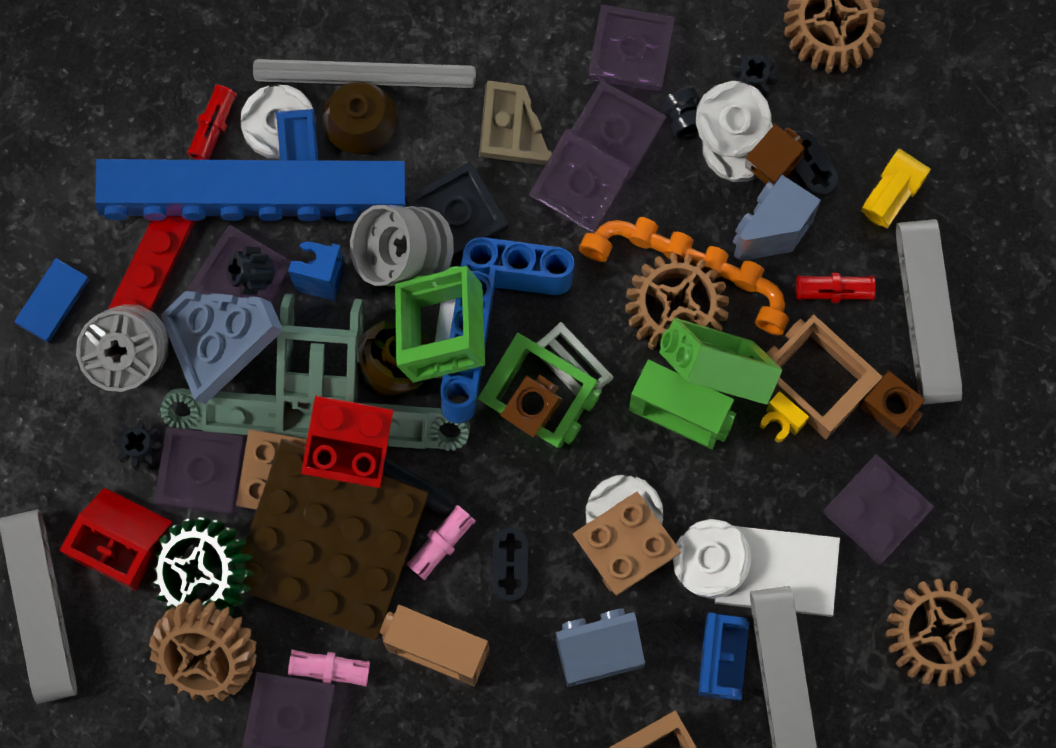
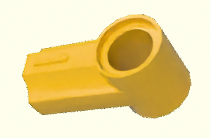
[861,148,931,229]

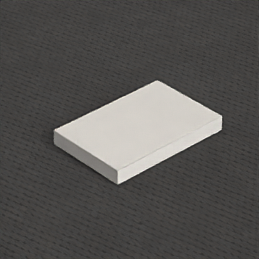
[715,526,840,617]

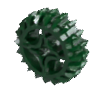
[148,517,254,616]

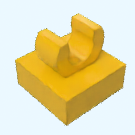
[760,391,809,443]

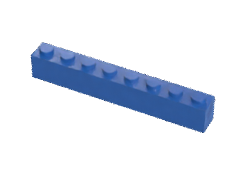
[95,159,405,221]

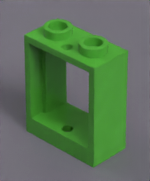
[395,266,485,383]
[659,318,783,405]
[478,332,602,448]
[629,360,737,450]

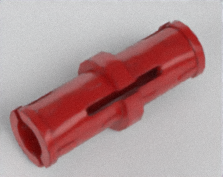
[187,85,237,160]
[796,273,875,303]

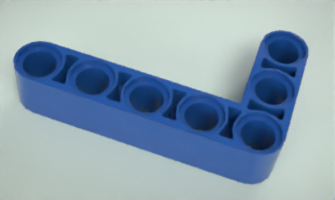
[441,237,574,423]

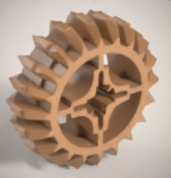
[784,0,886,74]
[625,253,729,350]
[886,579,994,687]
[149,598,257,703]

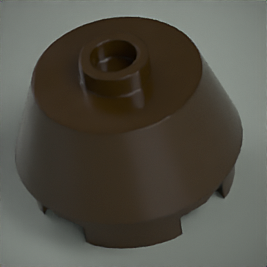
[322,82,397,155]
[358,320,430,396]

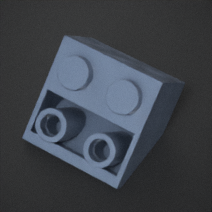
[733,175,821,261]
[556,609,645,687]

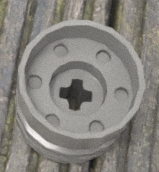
[350,205,454,286]
[76,304,169,392]

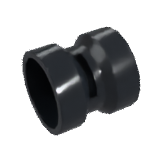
[661,87,699,138]

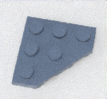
[161,291,283,404]

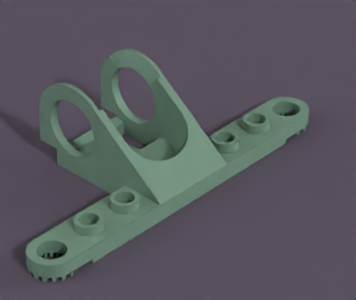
[160,293,470,451]

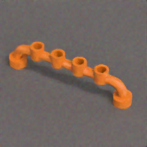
[579,217,789,335]

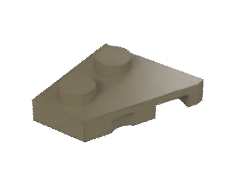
[479,81,553,166]

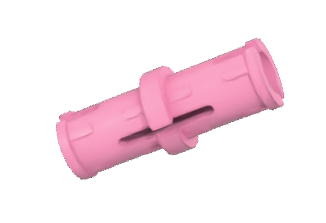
[406,505,476,580]
[288,649,370,687]

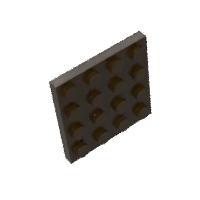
[242,439,430,641]

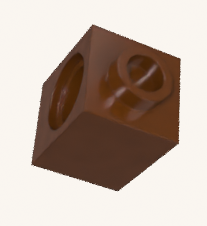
[745,124,805,185]
[860,370,925,436]
[500,375,563,438]

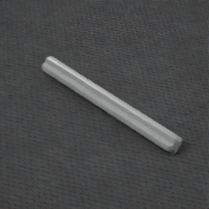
[253,59,476,88]

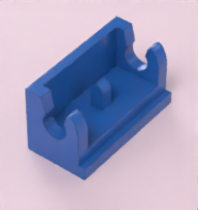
[288,242,346,301]
[698,613,750,701]

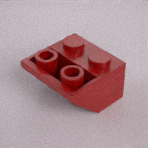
[301,396,394,488]
[60,488,173,592]

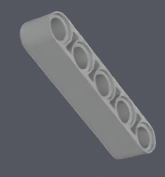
[896,219,962,405]
[0,509,77,704]
[750,586,817,748]

